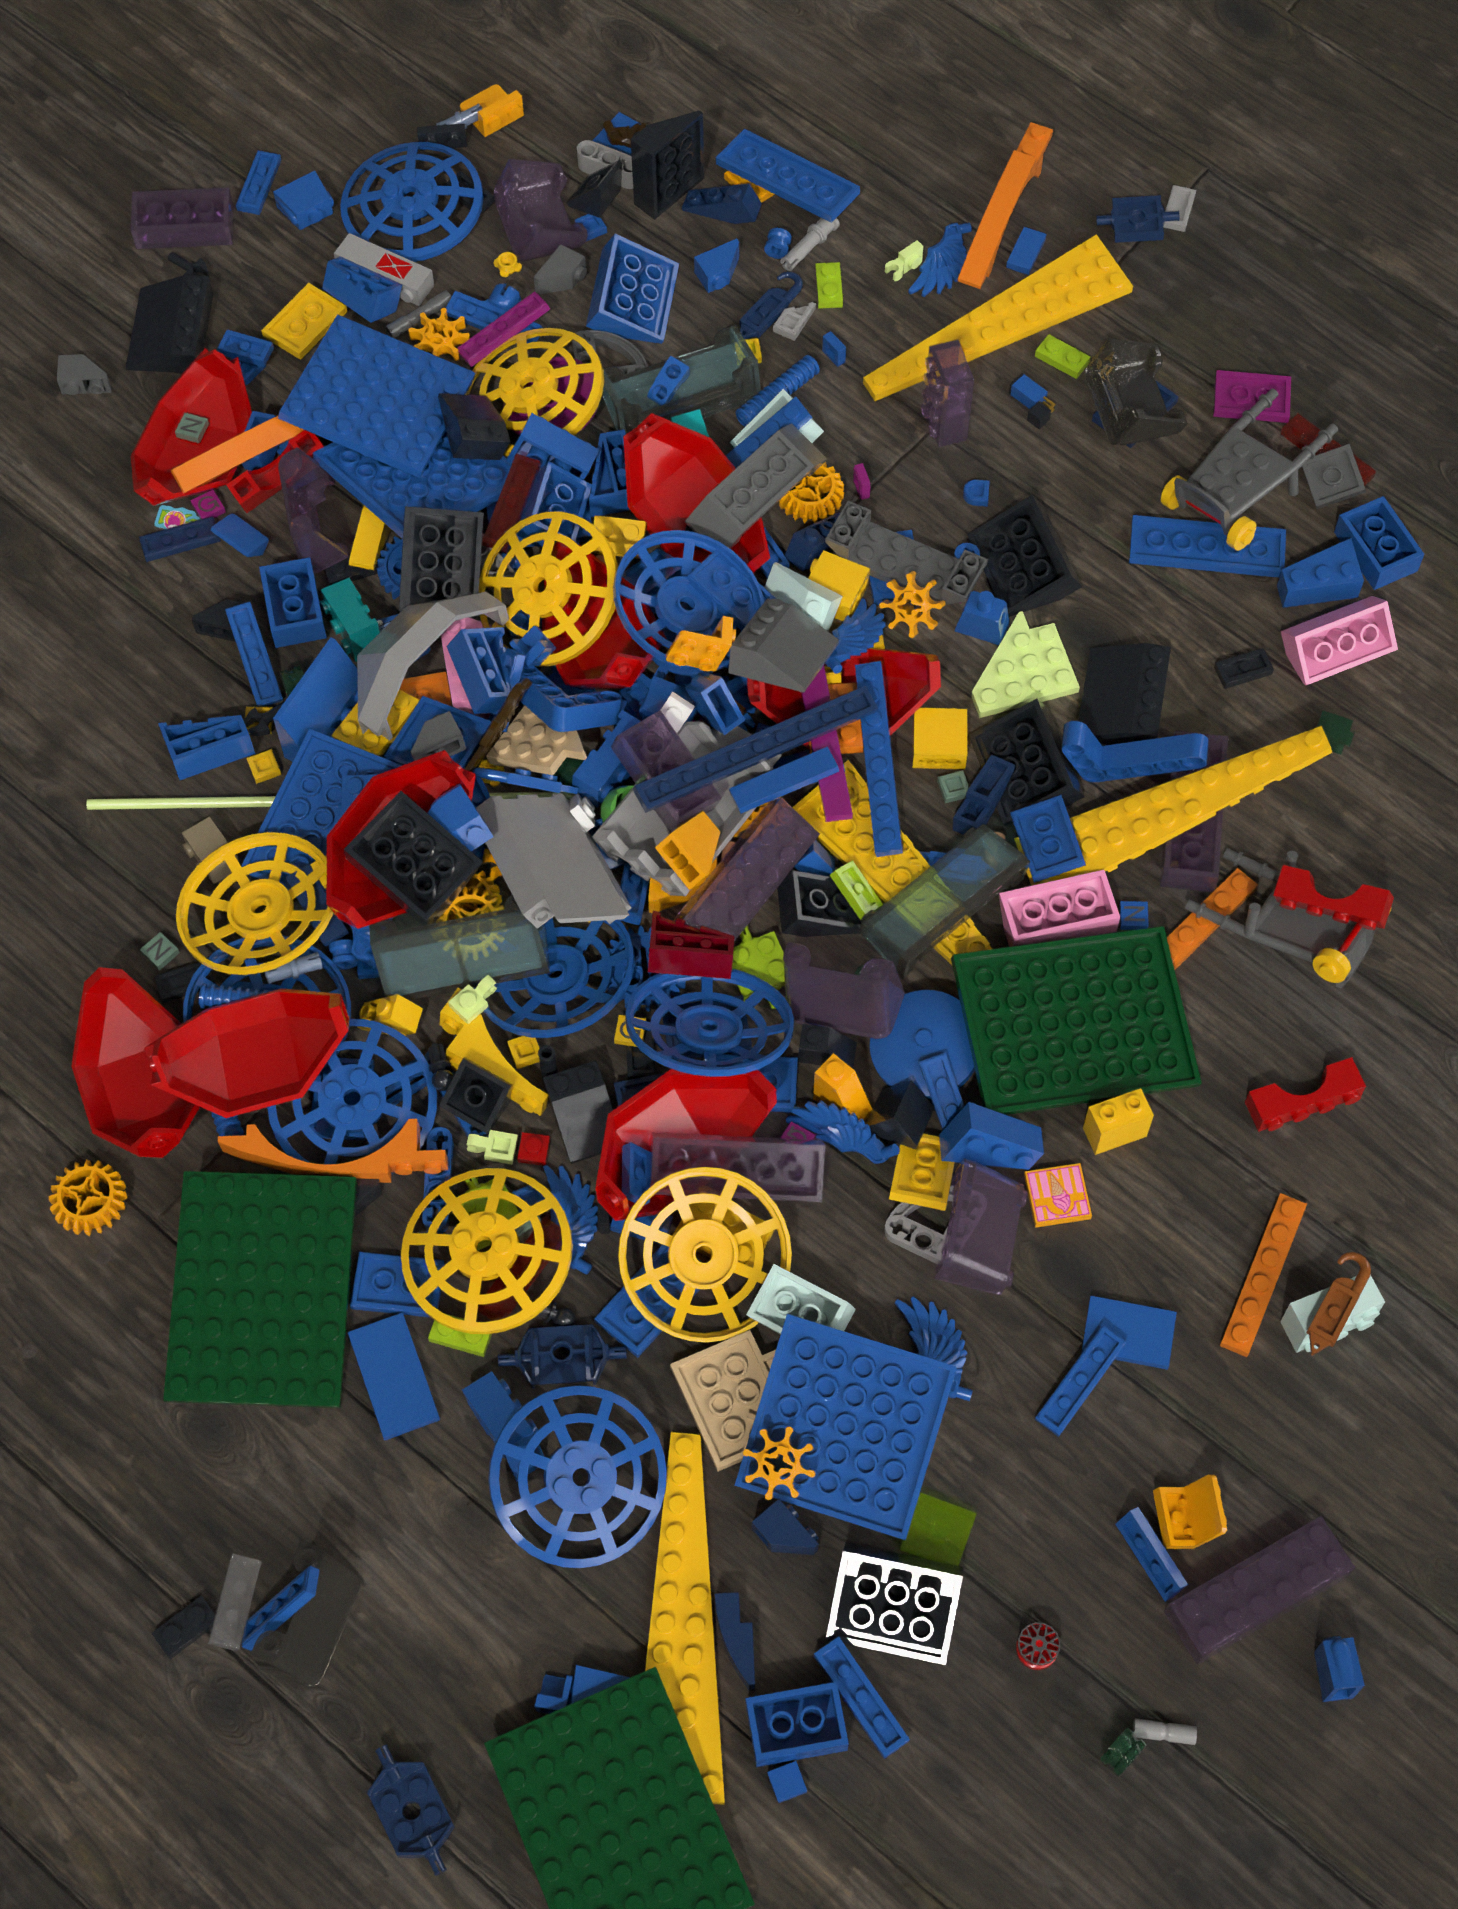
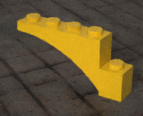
[439,988,548,1116]

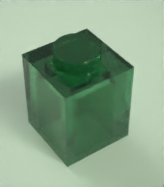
[1317,711,1355,755]

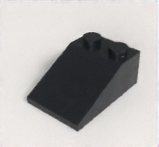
[438,393,510,460]
[777,871,869,937]
[543,1061,613,1164]

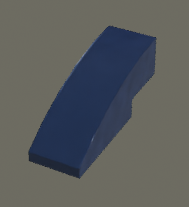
[953,755,1015,840]
[715,1593,755,1691]

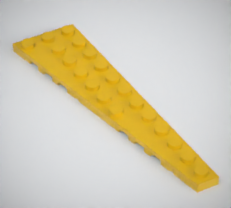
[863,234,1133,401]
[1014,726,1332,886]
[790,760,992,965]
[645,1432,725,1805]

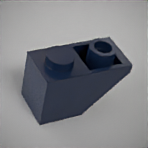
[752,1499,819,1555]

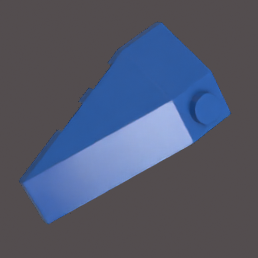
[427,783,494,851]

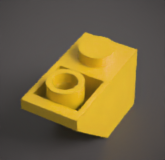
[357,994,423,1036]

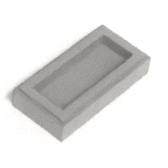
[1164,185,1196,232]

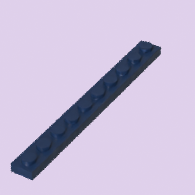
[633,686,878,813]

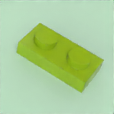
[815,262,843,309]
[1035,334,1090,379]
[830,860,883,920]
[428,1313,492,1357]

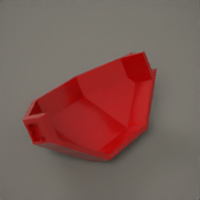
[130,348,252,506]
[623,413,770,573]
[542,541,667,689]
[747,648,941,749]
[326,750,476,929]
[71,967,200,1158]
[144,988,350,1118]
[595,1069,777,1221]

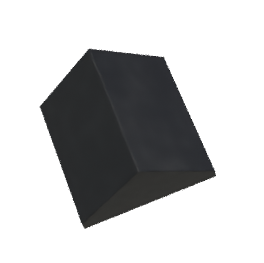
[566,160,622,218]
[439,1057,513,1134]
[865,1080,934,1149]

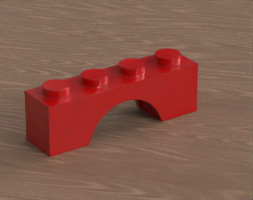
[226,430,324,513]
[1273,865,1394,930]
[1245,1057,1366,1132]

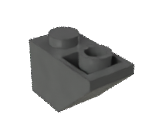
[57,354,112,395]

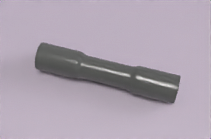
[385,290,451,338]

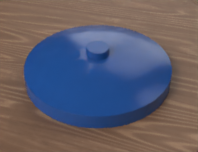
[870,990,975,1099]

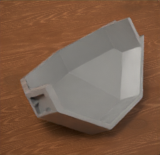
[357,592,509,741]

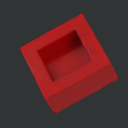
[517,1132,551,1166]

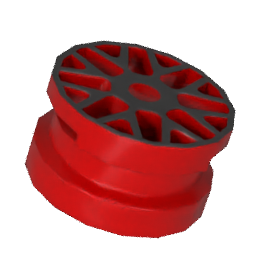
[1016,1622,1060,1670]

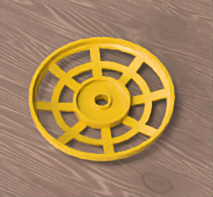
[466,328,604,456]
[479,511,618,666]
[176,832,333,975]
[618,1167,792,1342]
[401,1168,573,1334]

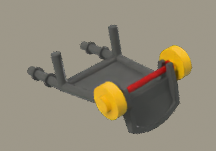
[1161,388,1338,551]
[1185,848,1391,988]

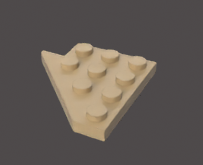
[486,688,587,775]
[670,1330,776,1472]

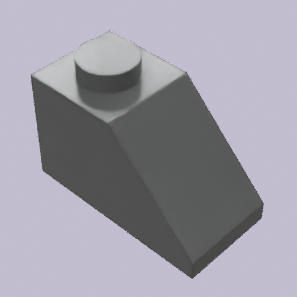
[534,244,587,295]
[411,711,466,761]

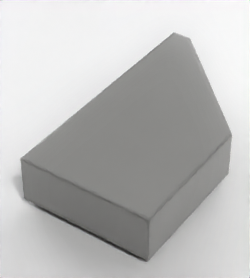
[773,302,816,341]

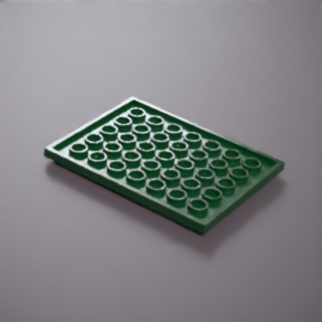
[951,926,1202,1115]
[163,1171,357,1408]
[484,1667,755,1909]

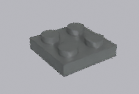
[1302,444,1366,509]

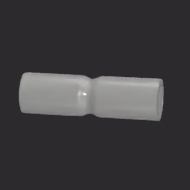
[1133,1718,1197,1745]

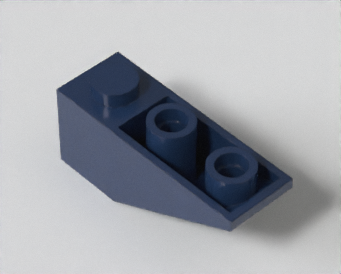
[681,183,762,224]
[785,512,840,572]

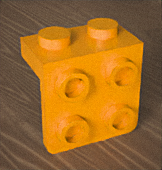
[460,84,524,137]
[666,616,736,672]
[1153,1474,1227,1549]

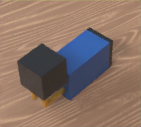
[1009,373,1055,429]

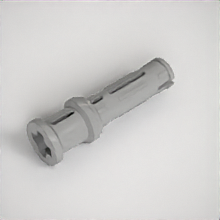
[780,217,840,271]

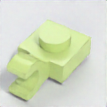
[885,240,923,281]
[448,975,497,1024]
[467,1130,518,1165]

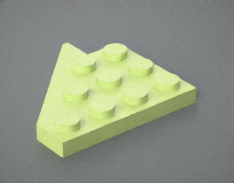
[971,611,1080,718]

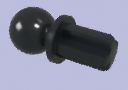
[428,1043,454,1091]
[529,1295,576,1327]

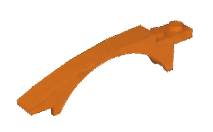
[958,122,1053,289]
[171,415,304,494]
[218,1119,448,1183]

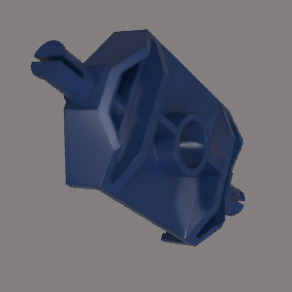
[498,1324,627,1389]
[367,1745,455,1876]

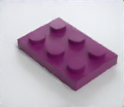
[1213,370,1291,423]

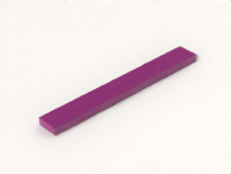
[801,665,853,822]

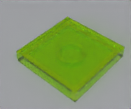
[900,1492,977,1566]

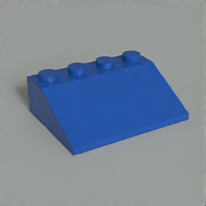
[586,234,679,344]
[273,637,358,762]

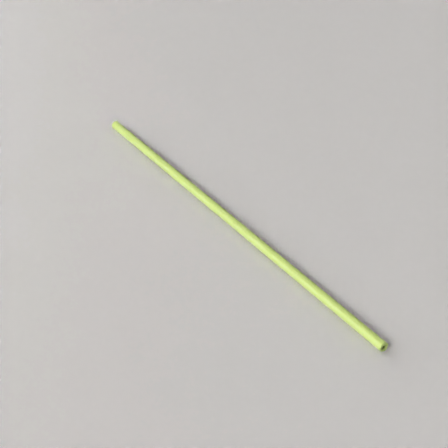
[87,792,583,810]

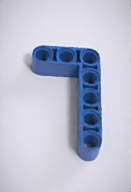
[519,662,622,732]
[1061,721,1209,782]

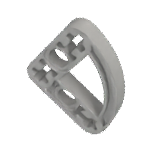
[884,1186,987,1268]

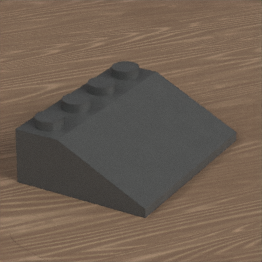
[728,598,839,692]

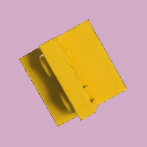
[589,515,647,559]

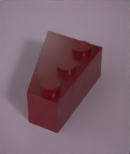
[648,910,734,979]

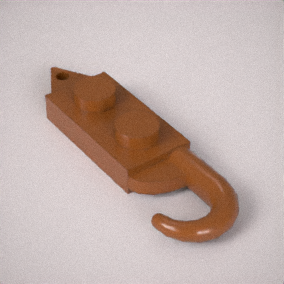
[1306,1252,1371,1355]

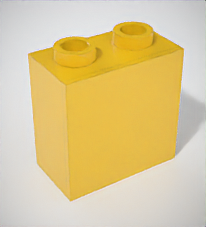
[808,550,870,621]
[912,707,967,769]
[1083,1088,1154,1155]

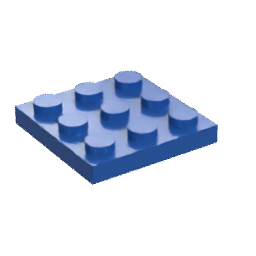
[384,696,491,769]

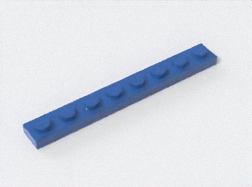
[855,661,903,857]

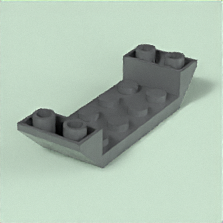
[685,423,827,549]
[825,501,988,605]

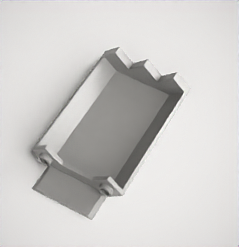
[592,722,782,896]
[476,793,631,929]

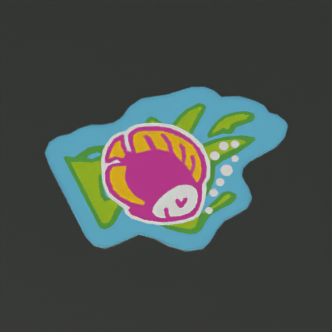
[155,505,201,530]

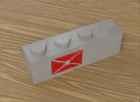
[334,233,434,306]

